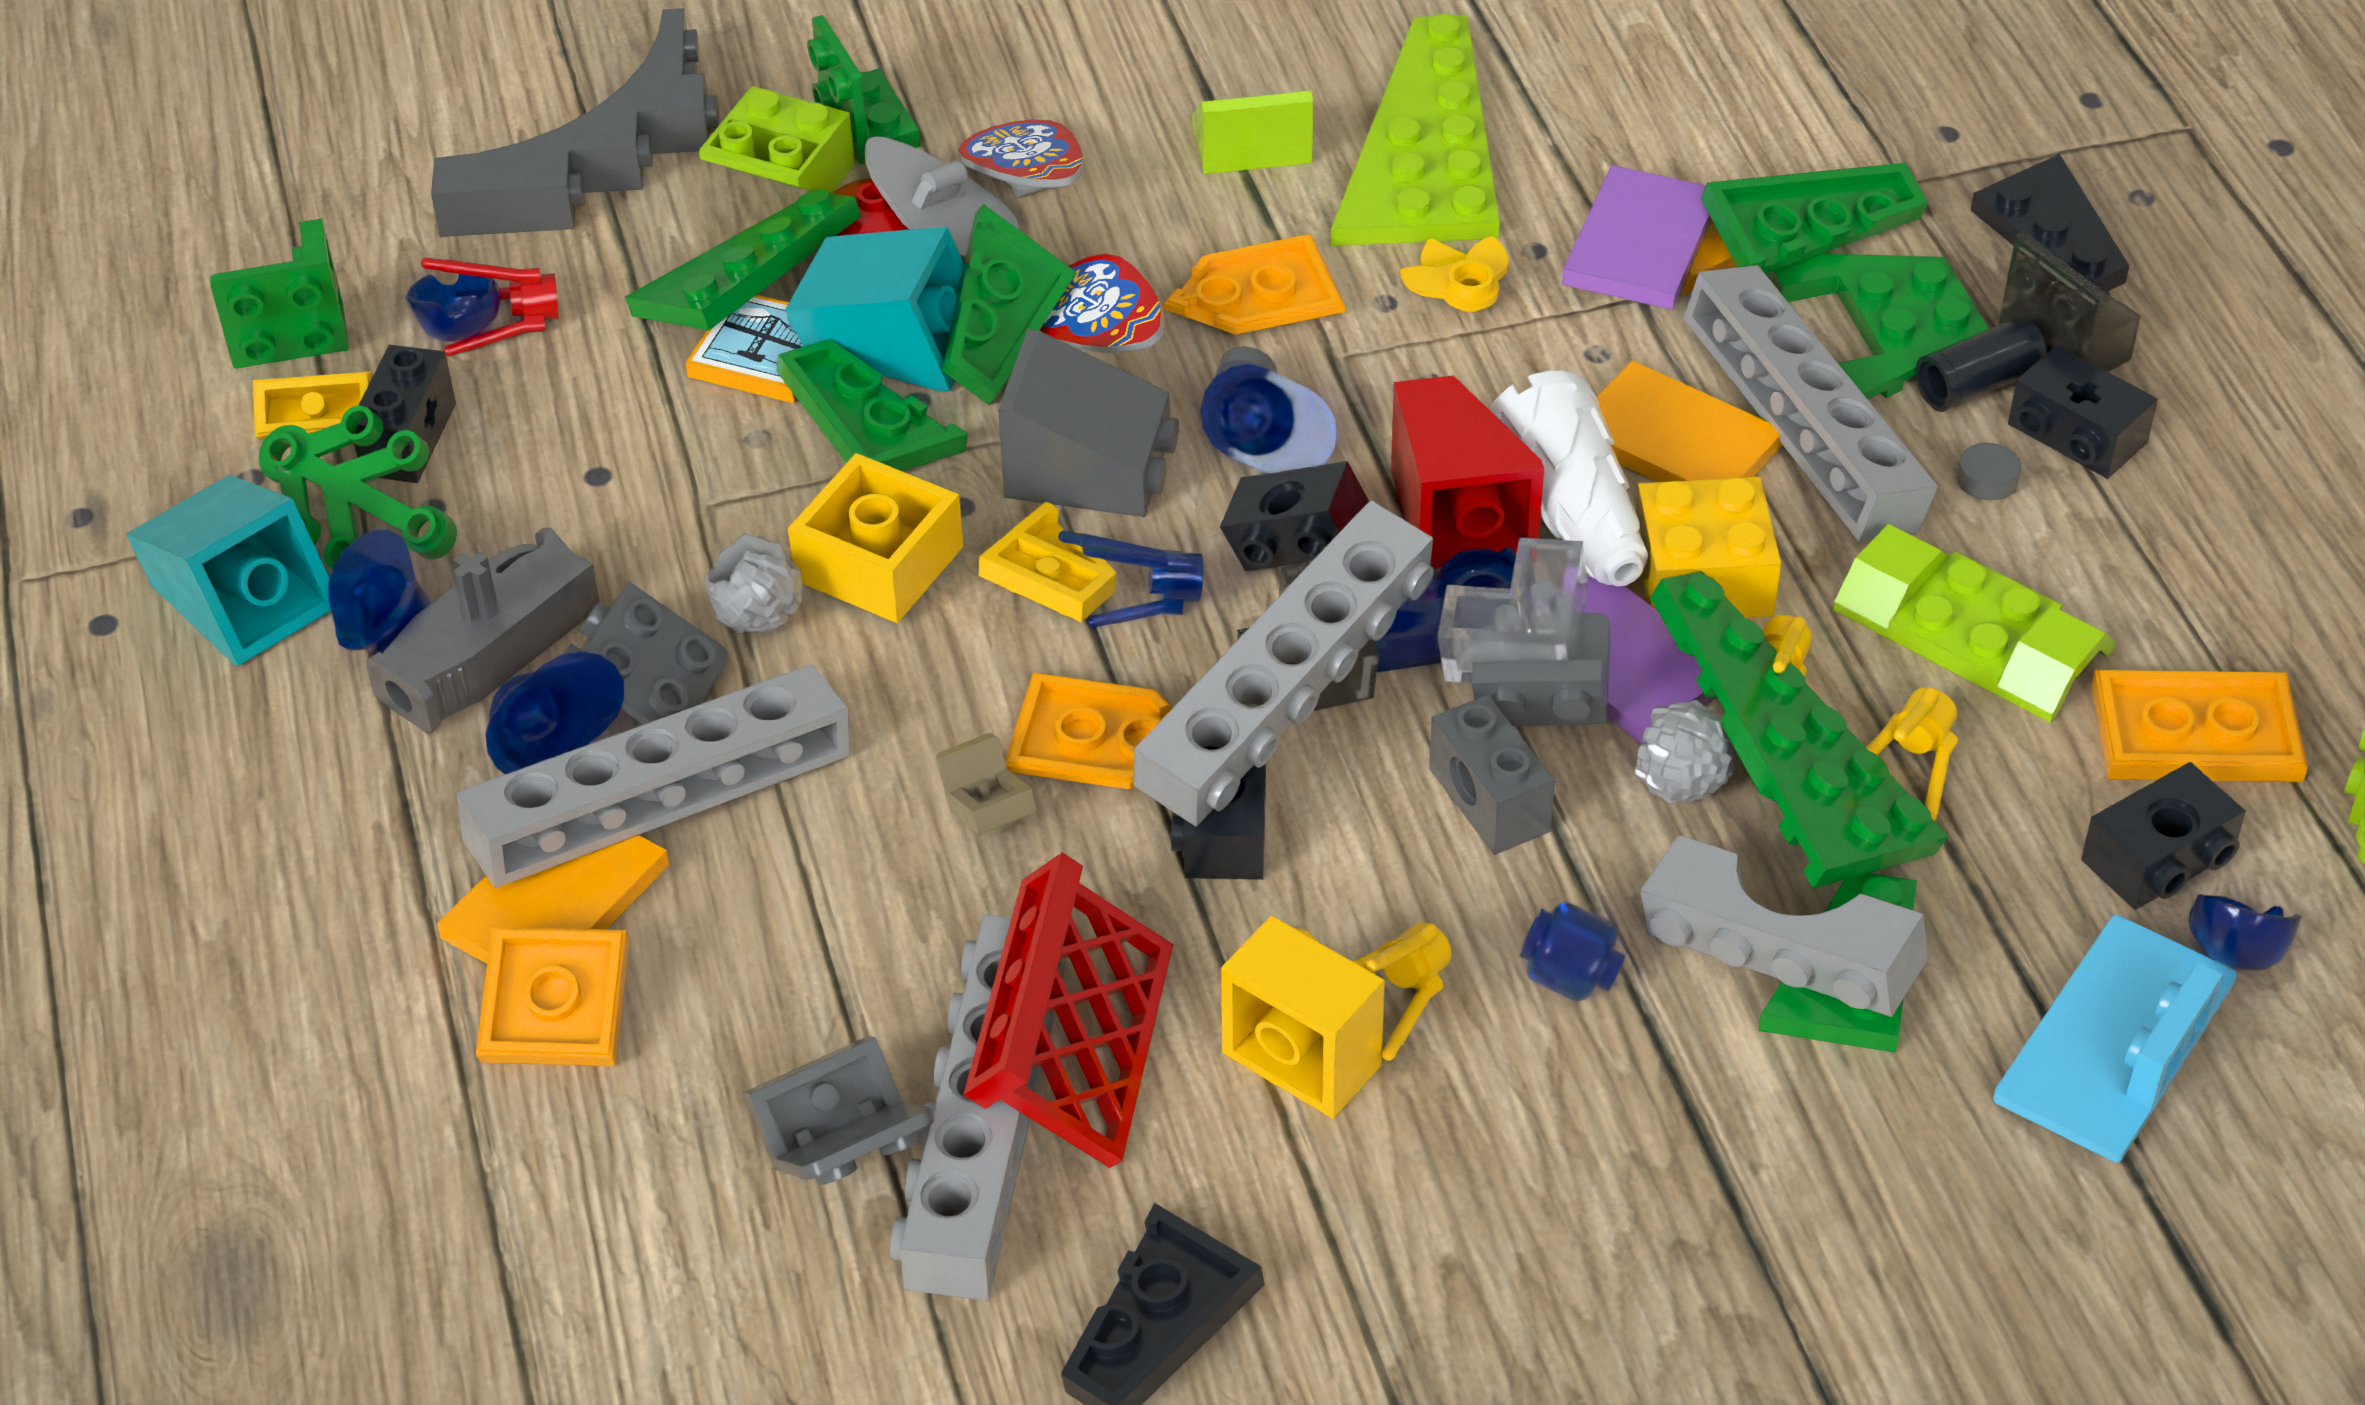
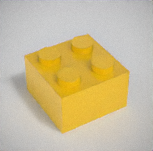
[788,453,964,624]
[1635,477,1781,618]
[1221,915,1385,1119]

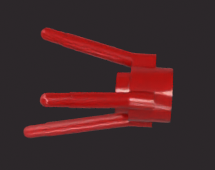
[421,258,559,356]

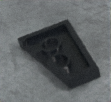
[1971,154,2130,303]
[1061,1203,1265,1405]

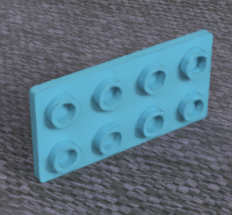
[1993,915,2237,1163]

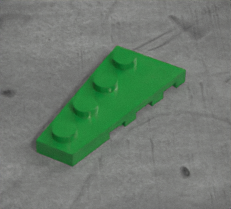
[1701,163,1928,273]
[625,189,861,330]

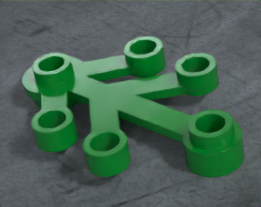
[259,405,457,576]

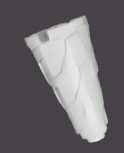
[1489,370,1649,586]

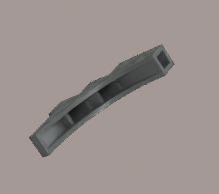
[431,8,719,237]

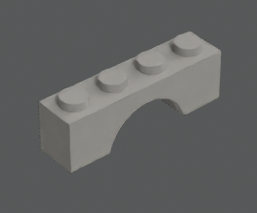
[1640,835,1928,1017]

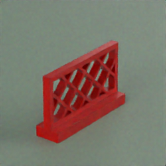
[963,852,1173,1168]

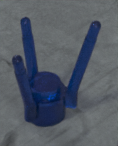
[1058,530,1203,627]

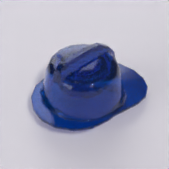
[1200,364,1338,474]
[328,530,431,655]
[485,651,624,775]

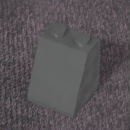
[998,329,1179,517]

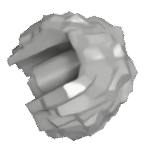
[704,533,804,634]
[1635,700,1735,804]

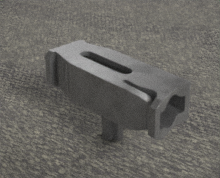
[365,527,600,734]

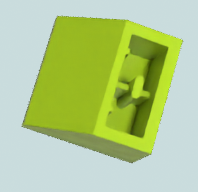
[699,86,855,193]

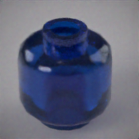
[1519,902,1625,1002]

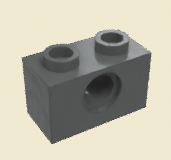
[1429,695,1555,855]

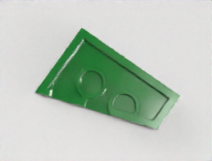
[941,204,1076,405]
[777,339,968,472]
[1758,873,1917,1053]

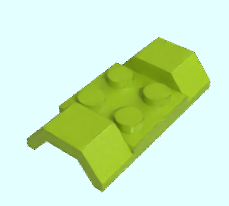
[1833,524,2116,723]

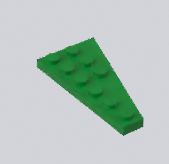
[1650,571,1948,889]

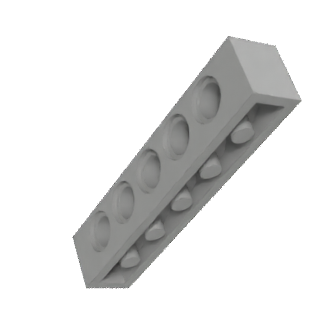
[1683,265,1938,542]
[1134,500,1434,827]
[456,664,850,888]
[890,914,1066,1301]

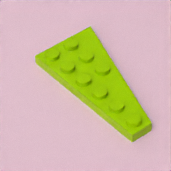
[1331,14,1500,246]

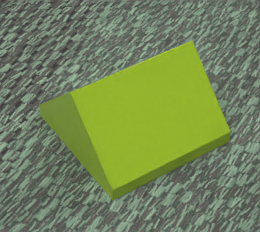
[1191,90,1313,174]

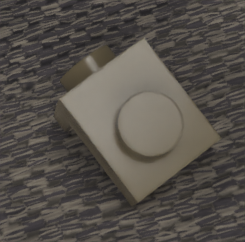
[936,733,1038,835]

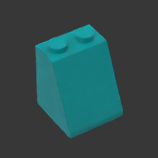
[785,226,964,392]
[126,475,342,666]

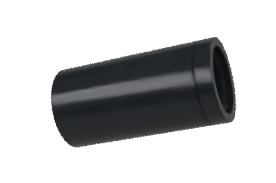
[1915,317,2047,412]

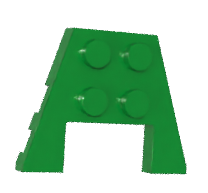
[1765,254,1989,400]

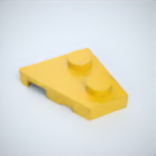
[979,501,1117,622]

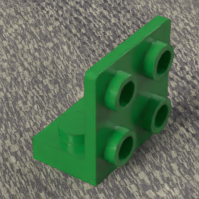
[807,15,921,165]
[210,218,349,369]

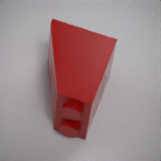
[1391,375,1544,569]

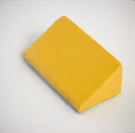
[253,371,373,439]

